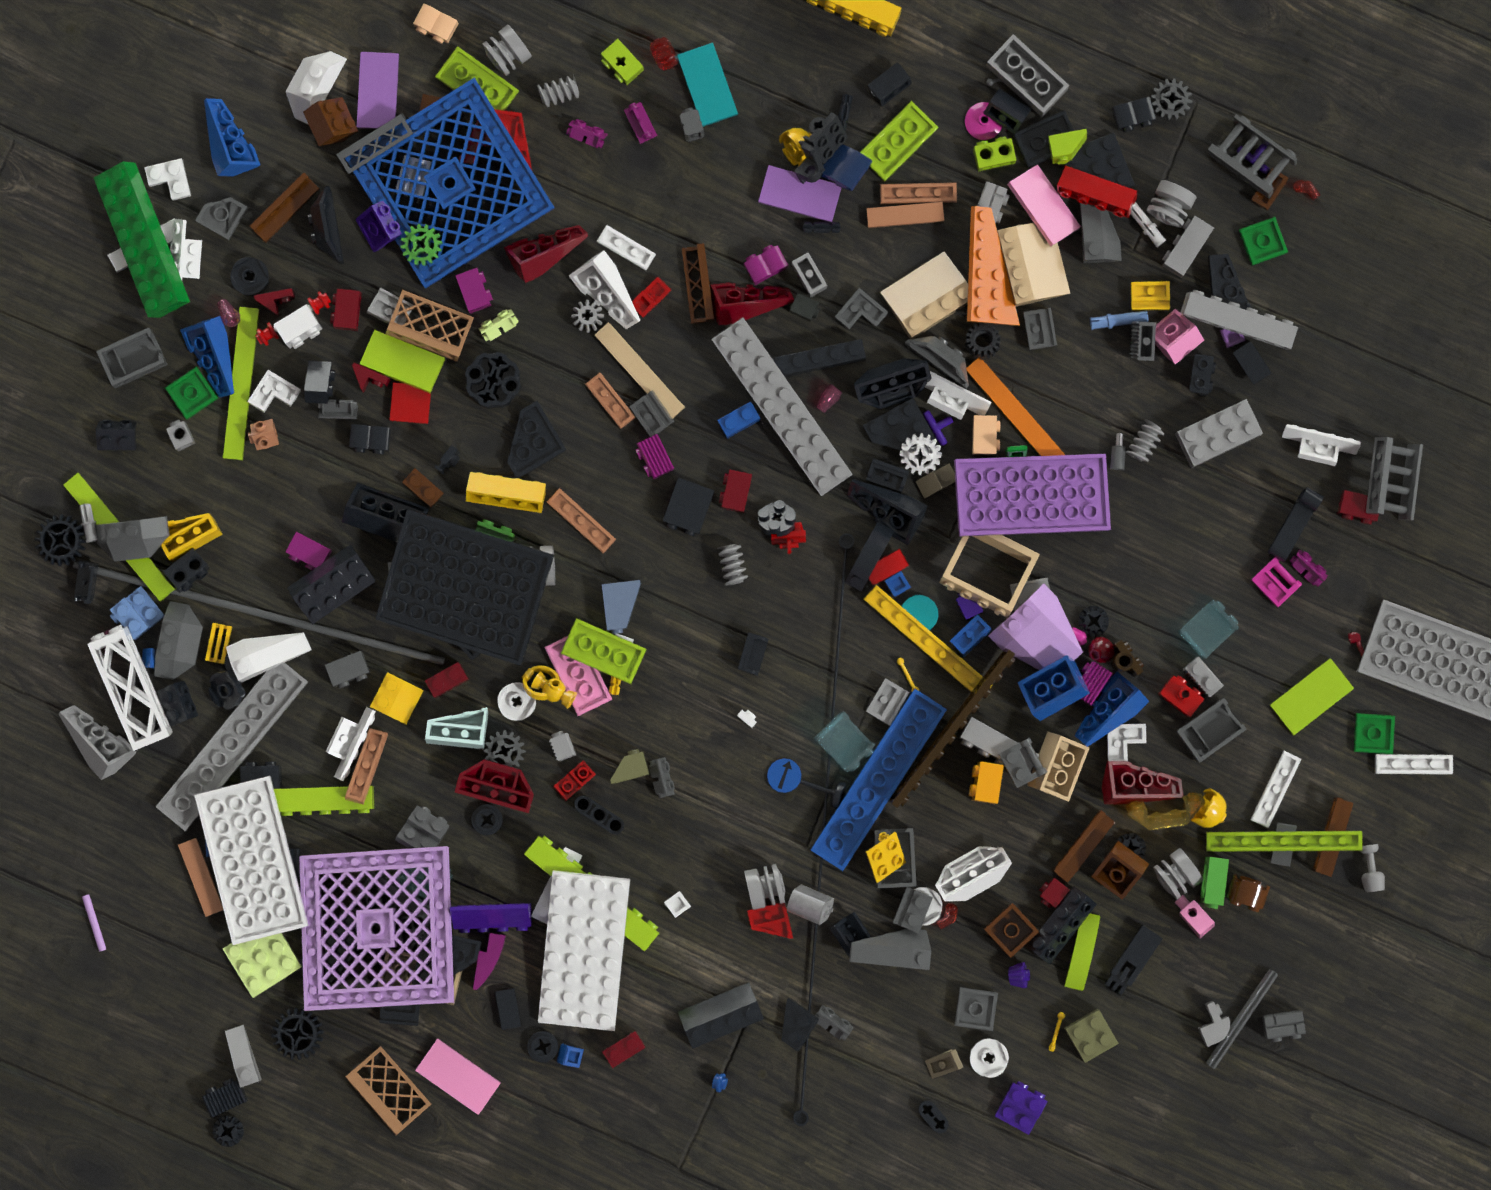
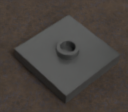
[954,987,998,1031]

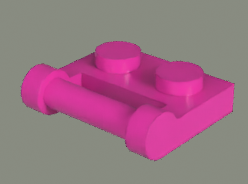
[1251,557,1302,608]

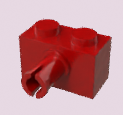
[1158,675,1204,718]

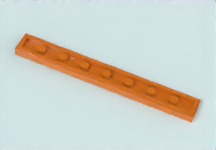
[966,357,1065,456]

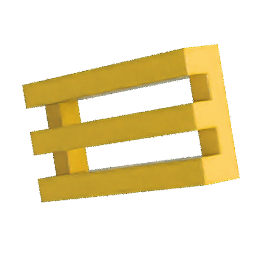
[205,623,232,664]

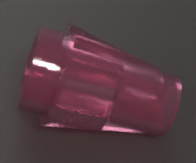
[217,299,240,327]
[816,384,842,413]

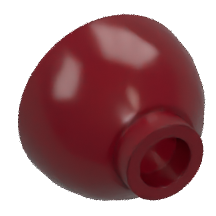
[1089,637,1115,663]

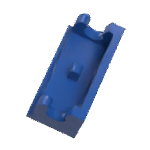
[950,614,991,657]

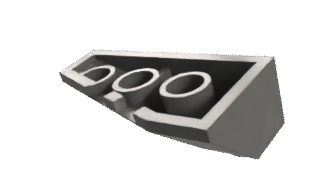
[1079,203,1122,263]
[849,928,931,970]

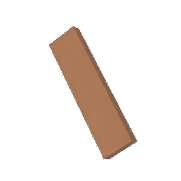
[880,183,957,204]
[866,202,944,228]
[547,488,616,554]
[345,728,388,805]
[178,838,224,917]

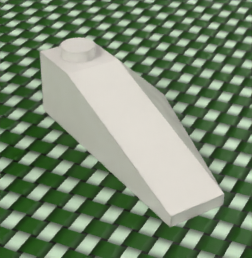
[569,250,640,329]
[226,632,312,682]

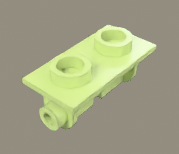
[478,309,519,342]

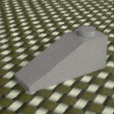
[225,1025,262,1088]

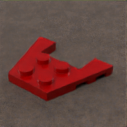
[458,109,532,170]

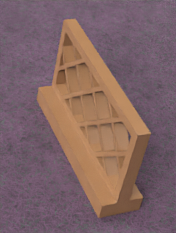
[386,290,474,361]
[345,1046,431,1135]

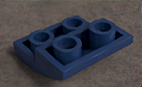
[821,144,872,191]

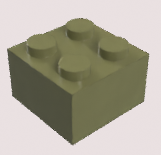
[1064,1009,1119,1063]

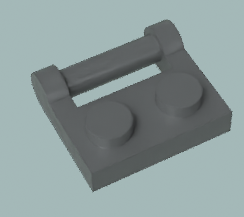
[999,738,1048,788]

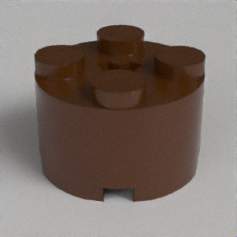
[1226,874,1270,912]

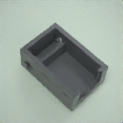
[96,328,168,389]
[1175,698,1247,763]
[874,828,916,888]

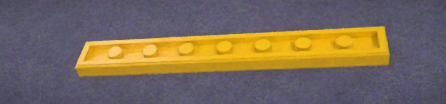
[863,585,992,692]

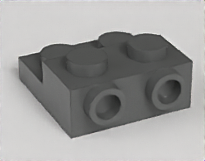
[395,806,449,849]

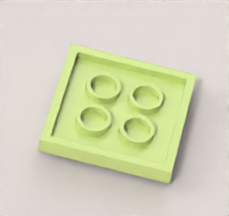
[223,933,302,998]

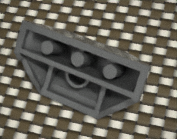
[904,336,969,389]
[95,516,169,562]
[154,601,203,680]

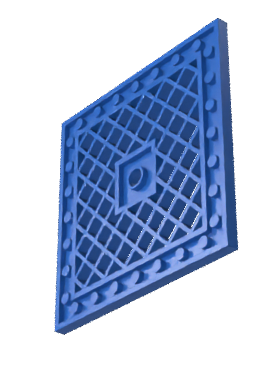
[345,78,555,289]

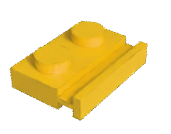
[1131,281,1170,311]

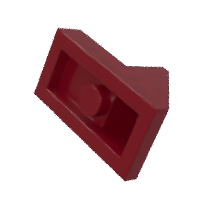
[254,288,295,317]
[352,363,390,393]

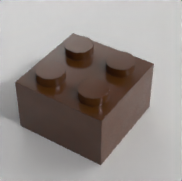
[303,97,358,146]
[1091,841,1149,900]
[983,903,1039,958]

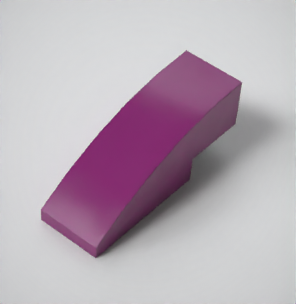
[473,933,506,990]

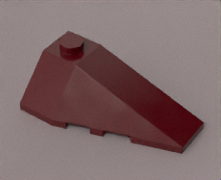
[504,225,588,283]
[710,283,794,325]
[1102,761,1184,804]

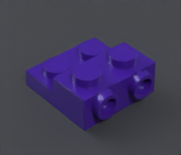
[355,201,402,252]
[995,1081,1048,1135]

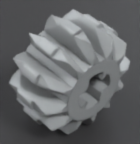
[571,300,604,333]

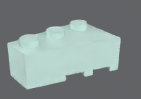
[425,707,488,749]

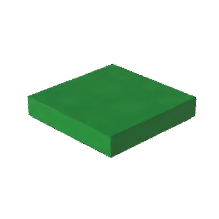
[1239,217,1288,266]
[165,366,219,420]
[1354,713,1395,754]

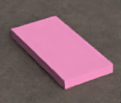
[1007,165,1081,246]
[545,636,613,716]
[415,1039,501,1115]

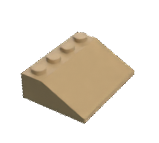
[997,223,1070,307]
[880,252,968,339]

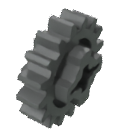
[1150,78,1192,121]
[484,730,526,767]

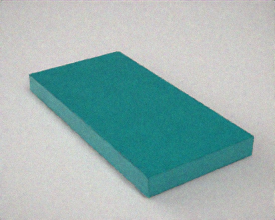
[677,43,738,127]

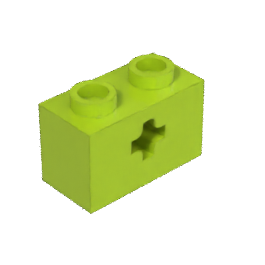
[601,39,644,85]

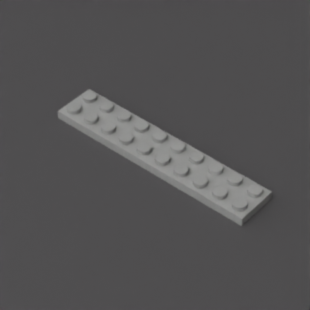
[712,317,853,496]
[156,663,308,831]

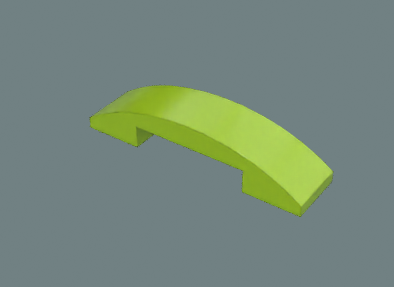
[1064,913,1100,991]

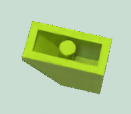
[1049,129,1087,164]

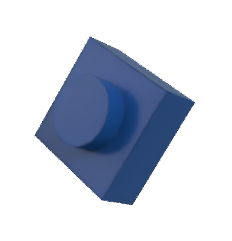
[885,571,911,597]

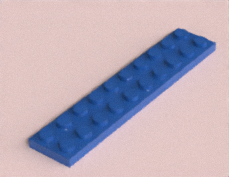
[810,689,947,871]

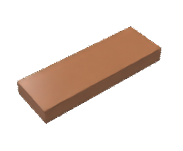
[585,373,636,429]

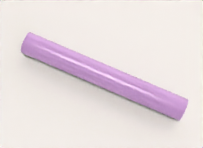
[82,894,106,952]

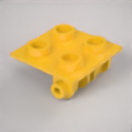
[866,832,906,883]

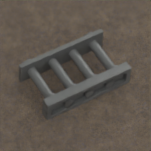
[1208,114,1297,199]
[1366,437,1423,520]

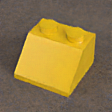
[370,672,424,724]

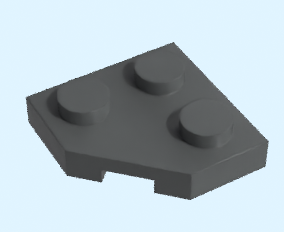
[195,197,248,240]

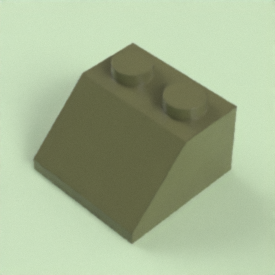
[610,749,650,784]

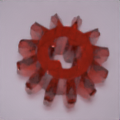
[650,37,678,71]

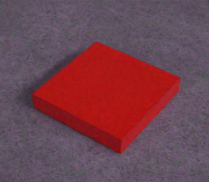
[390,383,431,424]

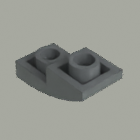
[1271,823,1297,867]

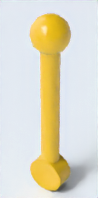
[897,658,919,692]
[1049,1012,1065,1052]

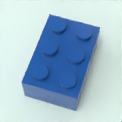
[1018,655,1090,721]

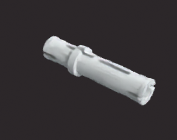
[1130,202,1166,247]

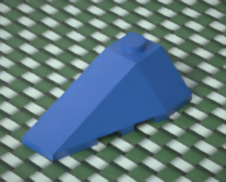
[204,98,260,176]
[180,316,234,398]
[1075,671,1149,747]

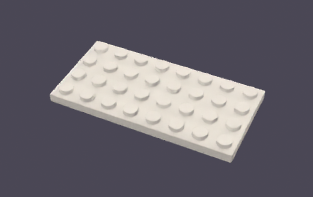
[194,776,309,945]
[538,870,630,1031]

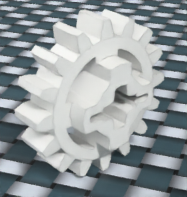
[900,433,942,475]

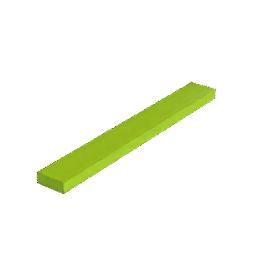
[223,307,260,461]
[64,473,175,602]
[1206,831,1363,852]

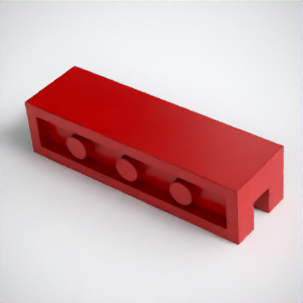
[1057,166,1137,218]

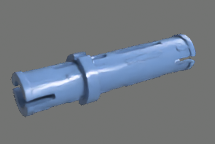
[1090,310,1148,330]

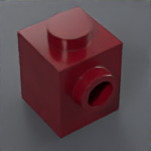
[1039,878,1070,909]

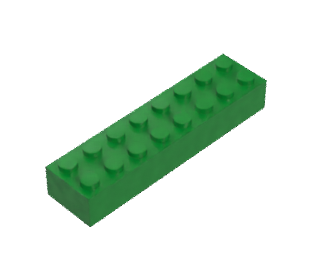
[94,161,190,318]

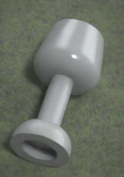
[1360,844,1385,893]

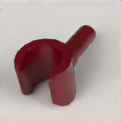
[1348,632,1364,657]

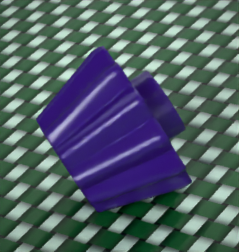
[1008,962,1030,988]

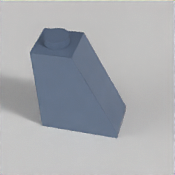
[602,580,641,634]

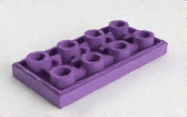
[357,52,399,129]
[758,165,842,223]

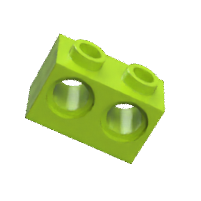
[973,137,1016,171]

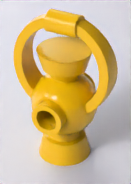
[522,665,577,709]

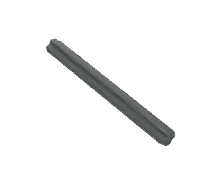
[1206,969,1278,1069]

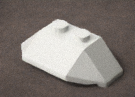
[286,51,347,125]
[935,846,1012,901]

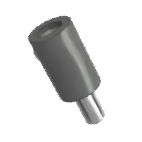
[1110,433,1126,470]

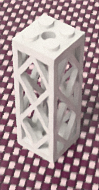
[87,625,173,751]

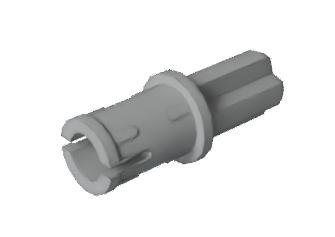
[80,504,98,543]

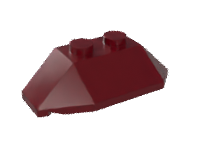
[455,759,534,813]

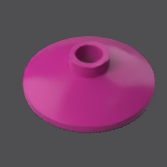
[965,102,1002,140]

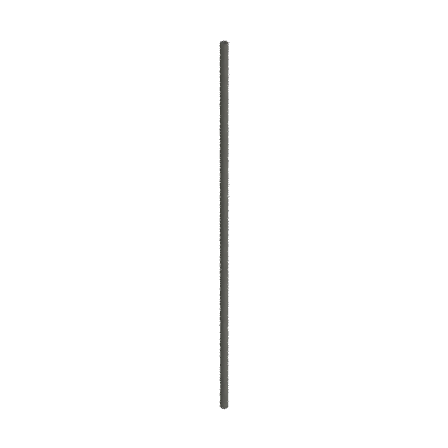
[73,561,445,665]

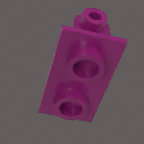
[624,102,657,144]
[566,119,608,148]
[1290,550,1328,587]

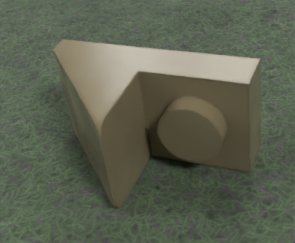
[916,463,955,499]
[925,1049,963,1079]

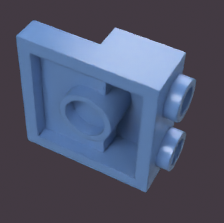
[110,586,164,640]

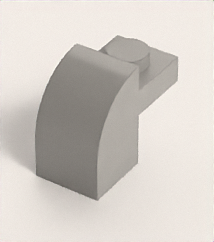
[1198,1001,1230,1047]

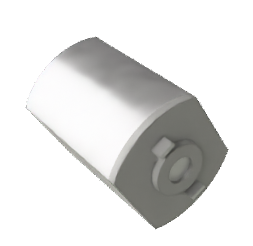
[787,884,834,925]

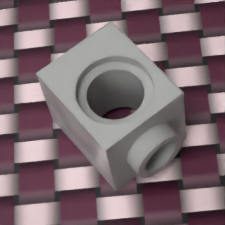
[166,420,196,451]

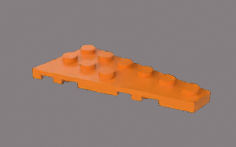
[967,206,1020,326]

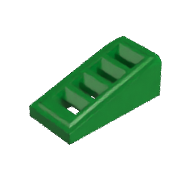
[1005,445,1027,457]

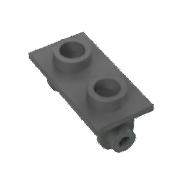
[318,400,358,419]
[648,757,675,798]
[815,1005,854,1041]

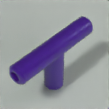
[1236,144,1270,174]
[923,410,953,446]

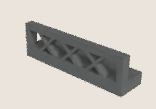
[336,113,414,174]

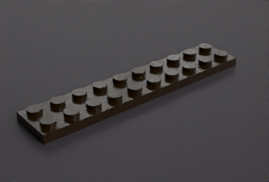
[889,648,1015,808]

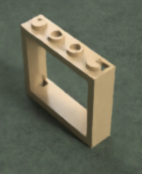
[939,535,1040,618]

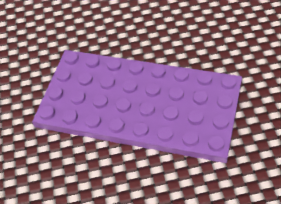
[954,454,1111,537]

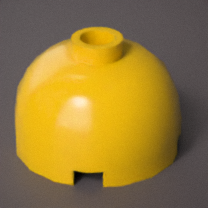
[779,128,812,167]
[1190,788,1227,828]

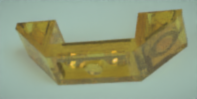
[1125,792,1205,830]

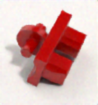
[771,522,806,554]

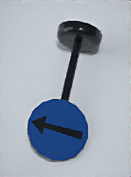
[767,758,847,808]

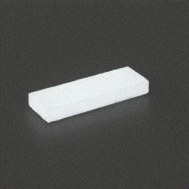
[597,225,656,271]

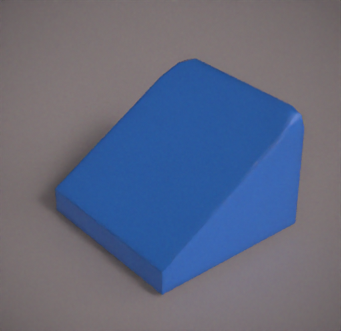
[142,648,157,669]
[557,1044,584,1068]

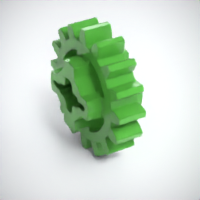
[400,224,443,266]

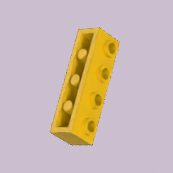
[466,472,546,513]

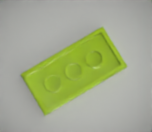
[435,46,519,111]
[860,101,938,182]
[360,330,445,393]
[561,618,647,684]
[1269,658,1354,736]

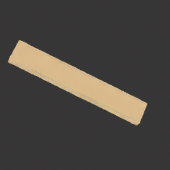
[595,322,685,419]

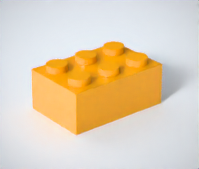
[969,762,1004,804]

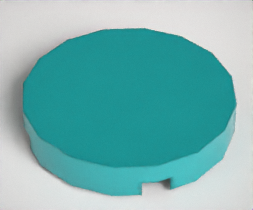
[902,595,938,630]

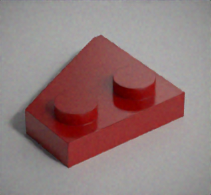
[747,903,793,939]

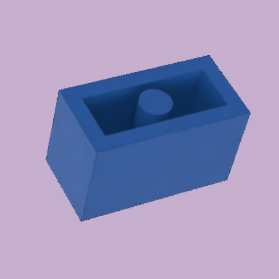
[717,402,760,439]

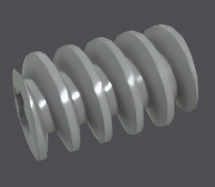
[537,74,579,107]
[1126,419,1164,462]
[717,544,748,586]

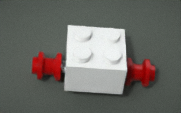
[255,291,331,349]

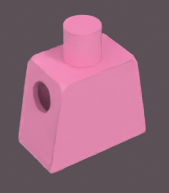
[1175,895,1215,938]

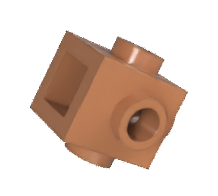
[248,419,279,450]

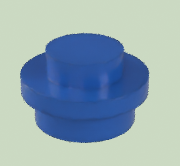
[712,1073,728,1093]

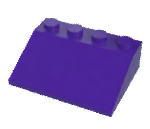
[450,903,532,933]

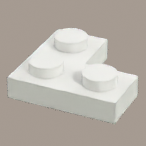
[144,158,191,201]
[248,370,301,413]
[1107,724,1146,761]

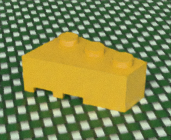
[161,513,222,562]

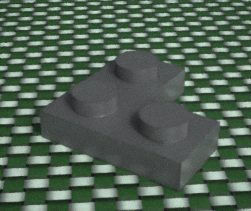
[835,288,888,330]

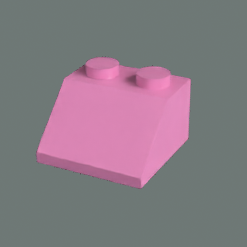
[1155,309,1204,364]

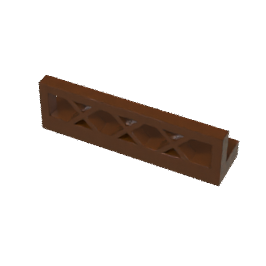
[250,173,320,243]
[682,243,714,324]
[1312,797,1354,877]
[1052,810,1115,883]

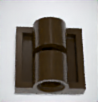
[1112,640,1144,677]

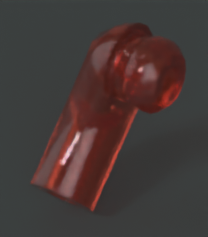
[1293,180,1320,200]
[936,902,958,929]

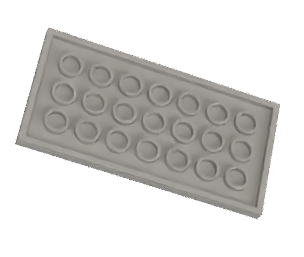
[1357,600,1491,721]

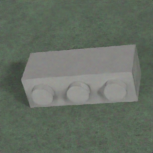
[1162,216,1214,278]

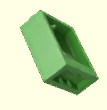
[1200,857,1229,909]

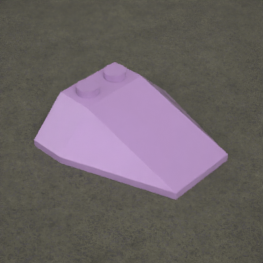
[988,584,1083,670]

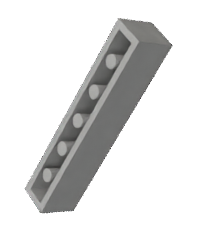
[1180,290,1298,350]

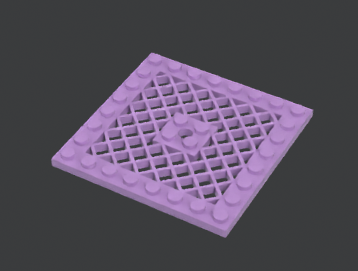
[299,846,454,1011]

